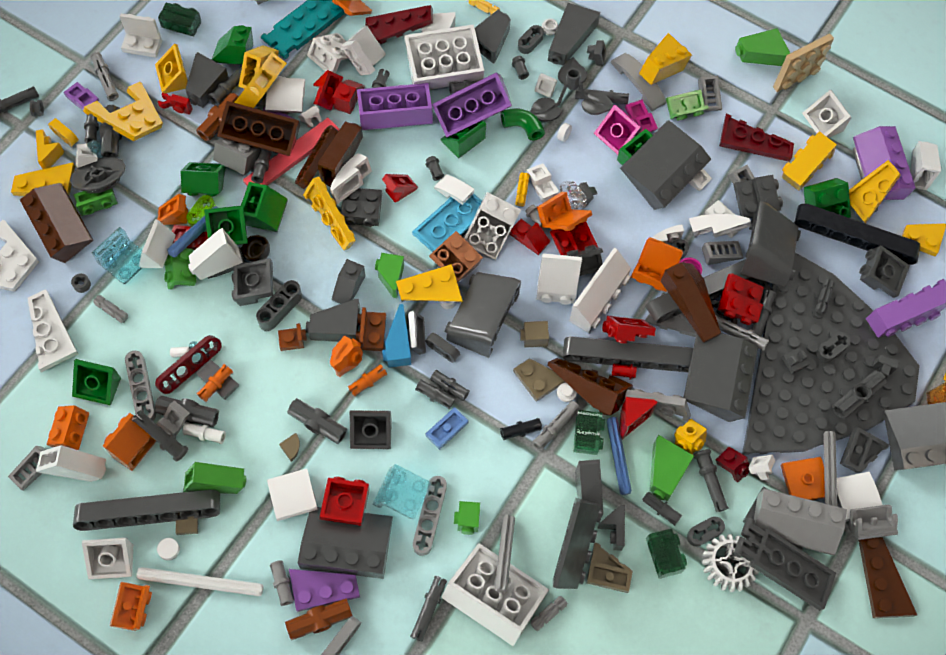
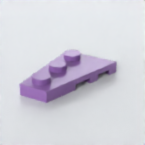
[289,569,360,612]

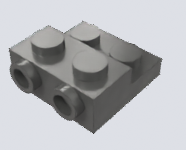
[733,175,783,218]
[341,188,383,227]
[859,246,910,298]
[232,258,273,306]

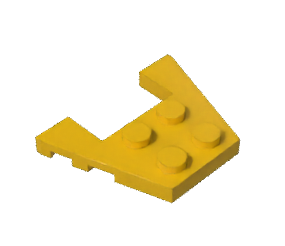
[83,82,163,141]

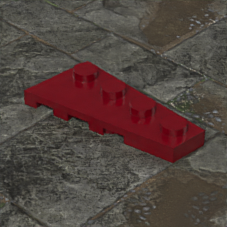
[365,5,433,44]
[719,113,794,162]

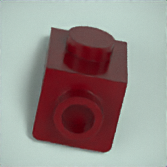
[715,447,750,482]

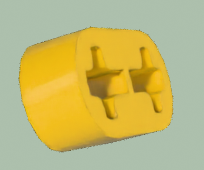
[48,118,79,147]

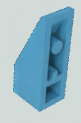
[382,304,411,368]

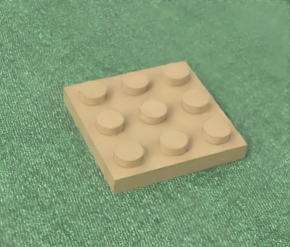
[773,33,834,92]

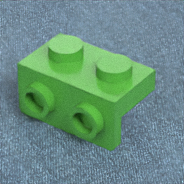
[666,89,709,121]
[74,188,118,216]
[164,248,197,289]

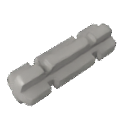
[93,295,128,323]
[531,596,568,631]

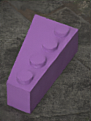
[866,279,946,338]

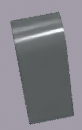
[256,280,302,331]

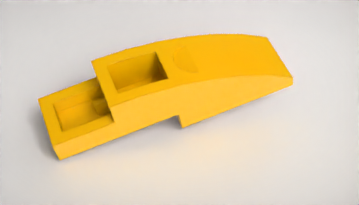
[234,52,287,108]

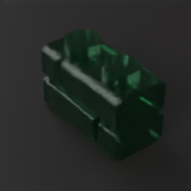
[158,2,201,37]
[646,528,687,579]

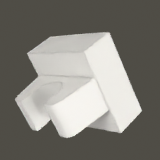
[534,73,557,98]
[298,105,322,128]
[748,454,775,480]

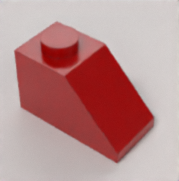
[332,79,365,114]

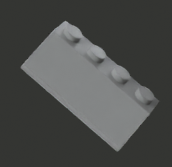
[754,489,847,555]

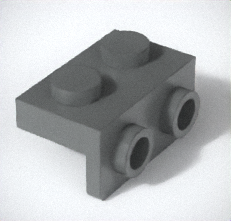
[565,245,603,276]

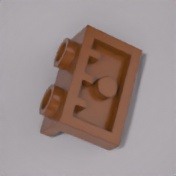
[356,307,386,351]

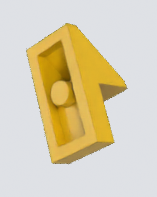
[36,129,64,169]

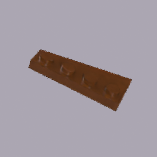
[858,537,917,618]

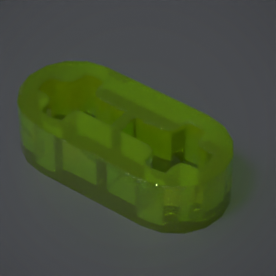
[186,195,216,227]

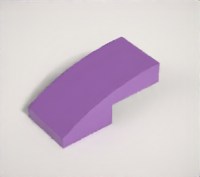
[63,82,99,110]

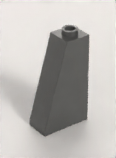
[548,3,601,65]

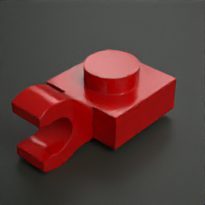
[158,93,193,115]

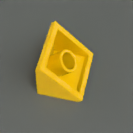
[155,43,188,93]

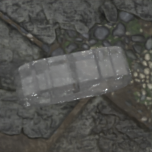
[560,181,587,209]

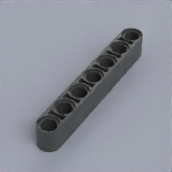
[646,259,756,323]
[563,337,693,372]
[73,490,220,531]

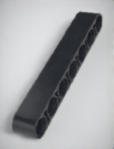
[794,204,920,265]

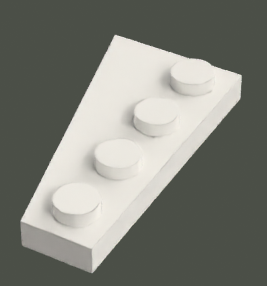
[28,289,78,372]

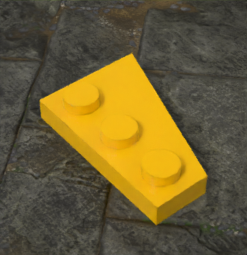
[849,160,901,224]
[396,264,463,302]

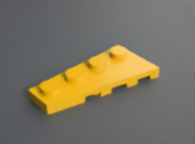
[303,176,356,250]

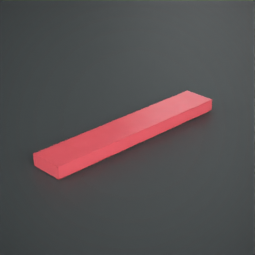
[243,117,340,186]

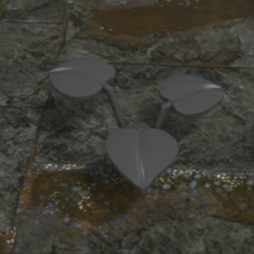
[530,57,613,122]

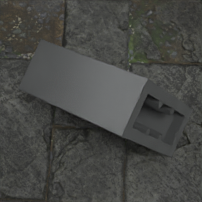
[475,9,511,63]
[185,52,229,108]
[306,299,360,342]
[575,459,603,516]

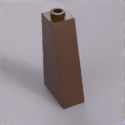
[317,121,363,187]

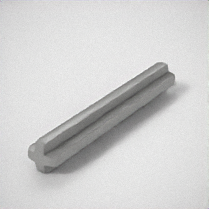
[823,431,837,507]
[495,515,515,593]

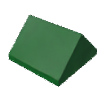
[440,121,486,158]
[72,359,121,405]

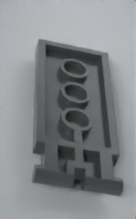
[733,518,836,611]

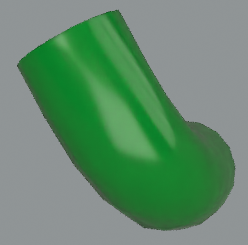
[500,108,545,141]

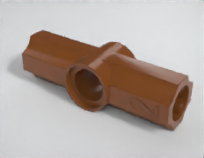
[196,93,239,141]
[285,598,353,641]

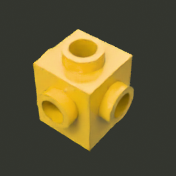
[674,419,707,454]

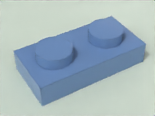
[425,407,469,450]

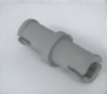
[270,560,294,606]

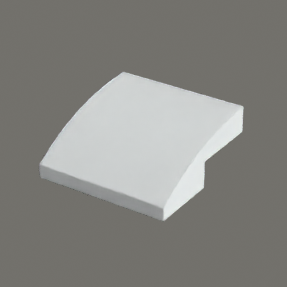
[265,77,305,113]
[267,469,318,521]
[837,472,882,522]

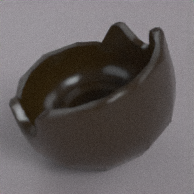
[241,235,270,262]

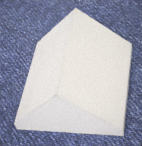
[802,90,851,138]
[139,219,176,268]
[82,538,134,579]

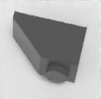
[332,259,366,304]

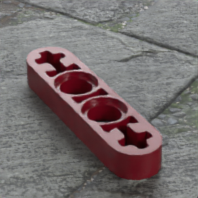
[155,335,222,394]

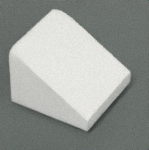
[75,149,98,168]

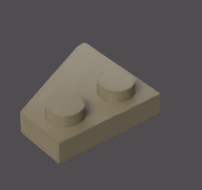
[513,358,566,402]
[586,543,633,593]

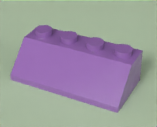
[432,72,512,138]
[357,83,433,130]
[853,126,916,200]

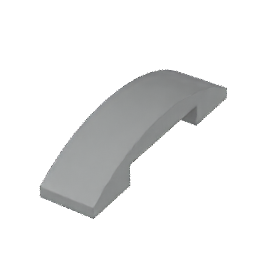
[611,53,666,111]

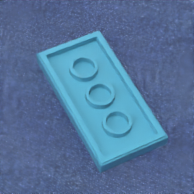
[412,194,482,252]

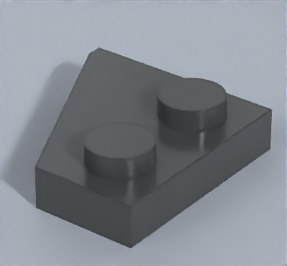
[840,427,889,473]

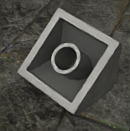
[349,410,392,449]

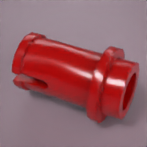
[612,363,637,380]

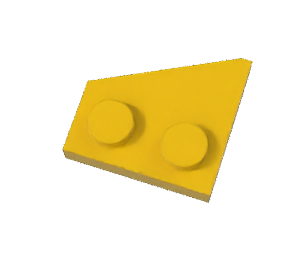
[902,223,946,256]

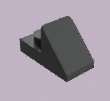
[597,504,625,551]

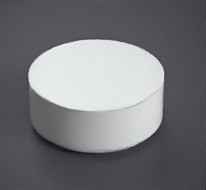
[557,123,572,142]
[157,538,180,560]

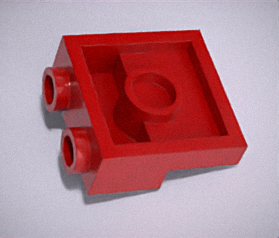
[718,273,764,325]
[602,315,656,344]
[320,476,370,526]

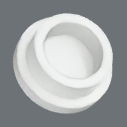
[542,18,558,35]
[557,383,577,402]

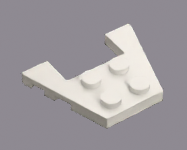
[0,220,39,291]

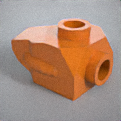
[330,336,363,377]

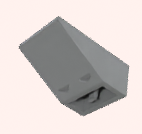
[213,138,261,175]

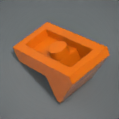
[158,193,188,225]

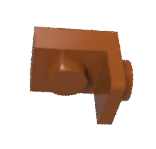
[278,323,307,351]

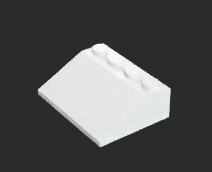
[404,24,484,90]
[441,543,549,646]

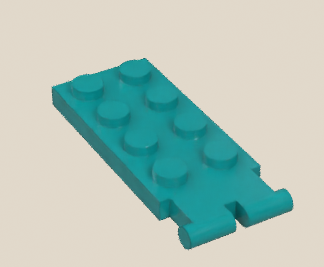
[261,0,345,59]

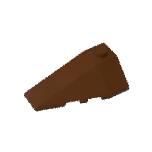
[660,262,721,343]
[547,358,633,416]

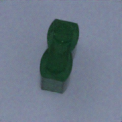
[573,410,605,455]

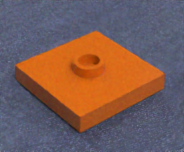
[780,457,825,500]

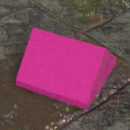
[594,105,642,155]

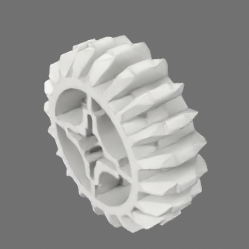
[702,534,759,592]

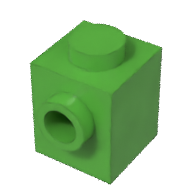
[454,501,480,535]

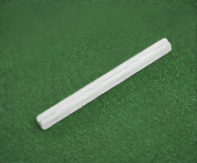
[137,567,263,596]

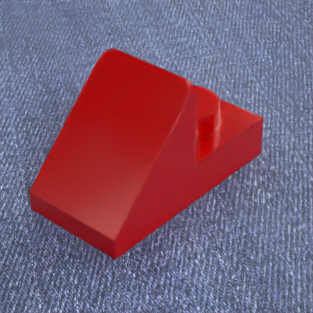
[313,70,343,111]
[382,174,418,202]
[509,219,550,255]

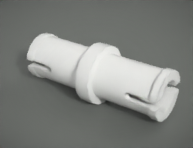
[183,422,226,444]

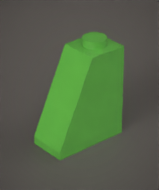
[735,28,790,66]
[649,435,694,501]
[183,462,246,494]

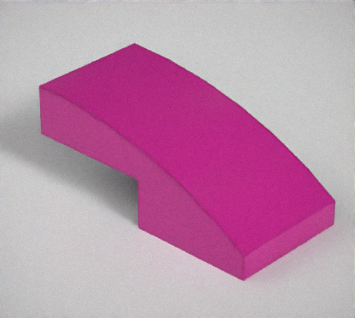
[625,99,658,133]

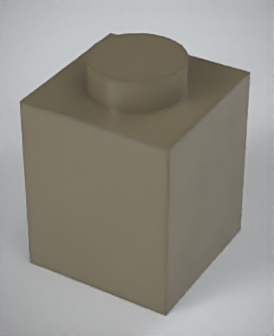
[520,321,549,348]

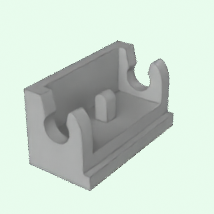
[849,505,898,540]

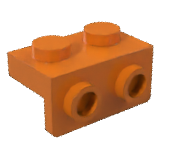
[46,405,89,450]
[110,582,152,631]

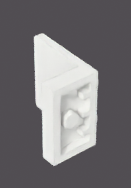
[119,13,162,58]
[341,26,386,75]
[307,33,349,73]

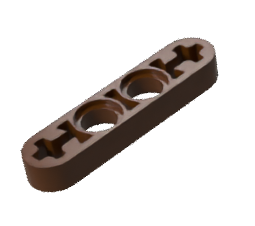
[295,125,338,189]

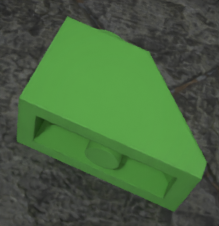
[375,252,404,298]

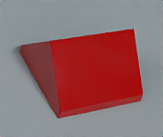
[620,397,658,439]

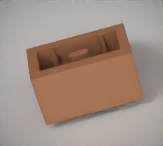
[429,231,483,282]

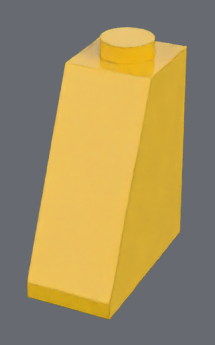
[238,45,279,89]

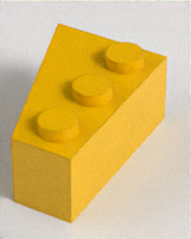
[639,33,692,85]
[782,131,837,191]

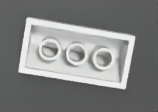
[569,248,631,333]

